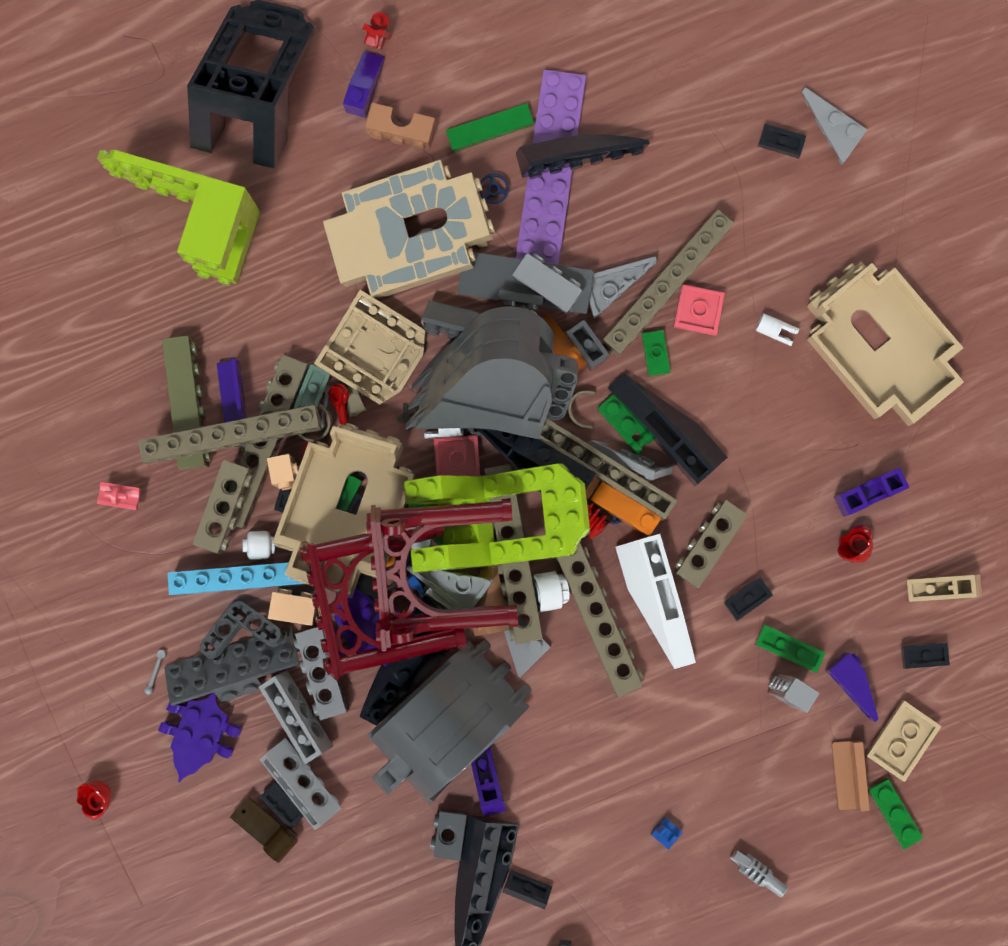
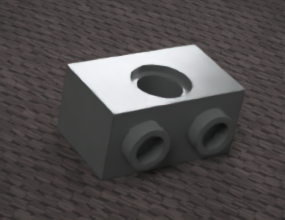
[566,320,610,372]
[430,809,467,861]

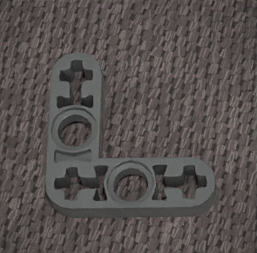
[200,601,283,659]

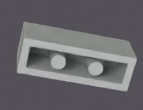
[512,253,583,314]

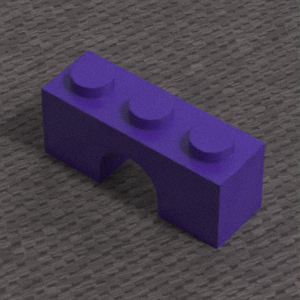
[834,468,910,517]

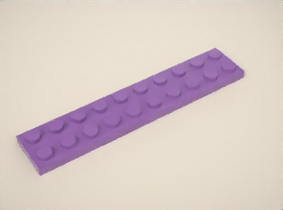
[516,70,586,265]

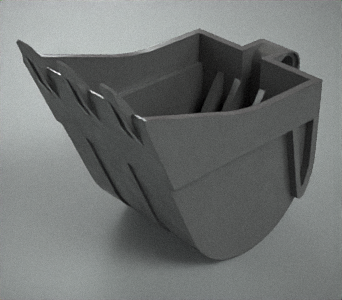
[405,306,578,439]
[367,640,531,804]

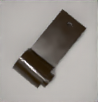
[229,796,298,863]

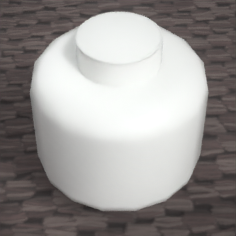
[242,531,275,560]

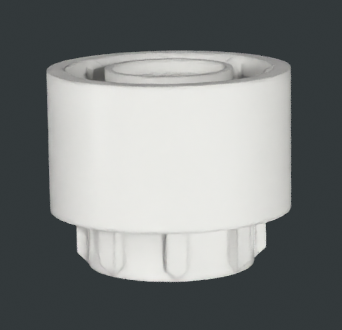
[531,571,569,612]

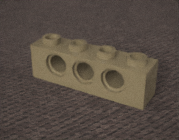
[192,460,253,554]
[674,500,748,589]

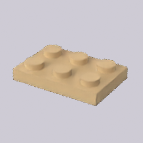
[865,700,942,782]

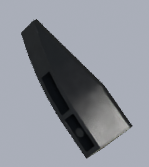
[516,135,650,179]
[608,374,728,486]
[476,428,601,500]
[360,595,449,726]
[454,816,519,946]

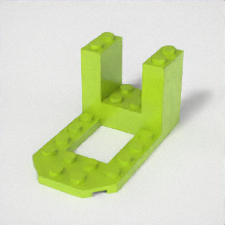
[97,150,260,286]
[404,464,590,573]

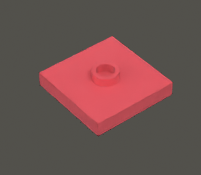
[673,284,725,336]
[434,435,480,476]

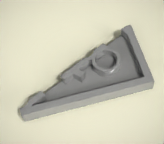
[801,87,867,165]
[589,256,657,318]
[589,440,674,481]
[406,563,494,609]
[503,599,551,677]

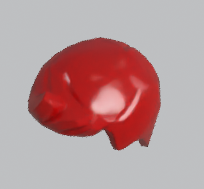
[837,525,873,563]
[76,780,112,820]

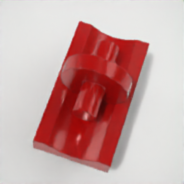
[362,12,391,49]

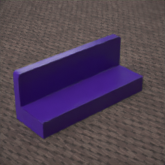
[216,358,247,423]

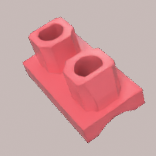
[97,482,141,510]

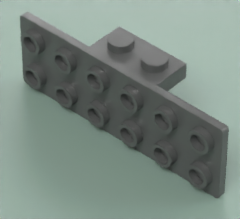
[458,252,593,314]
[164,626,299,706]

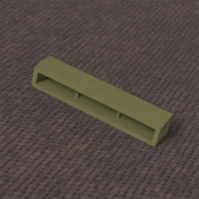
[162,335,211,471]

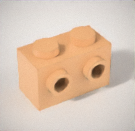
[267,454,300,491]
[268,588,318,626]

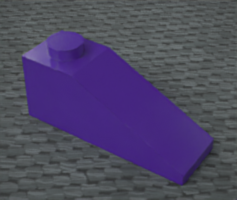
[343,51,385,118]
[825,652,879,722]
[471,746,506,817]

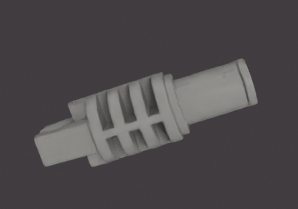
[730,851,788,897]

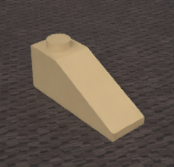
[907,574,982,602]

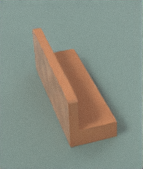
[831,740,870,811]

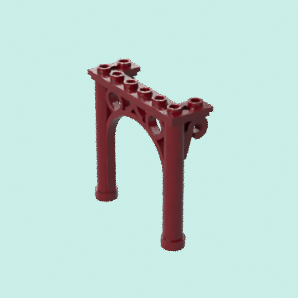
[366,498,518,651]
[299,526,467,680]

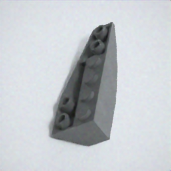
[421,300,480,340]

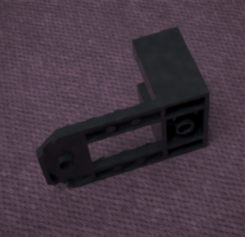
[187,0,314,169]

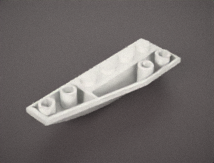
[615,534,696,669]

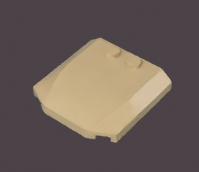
[314,290,426,405]

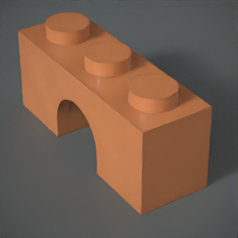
[365,103,436,150]

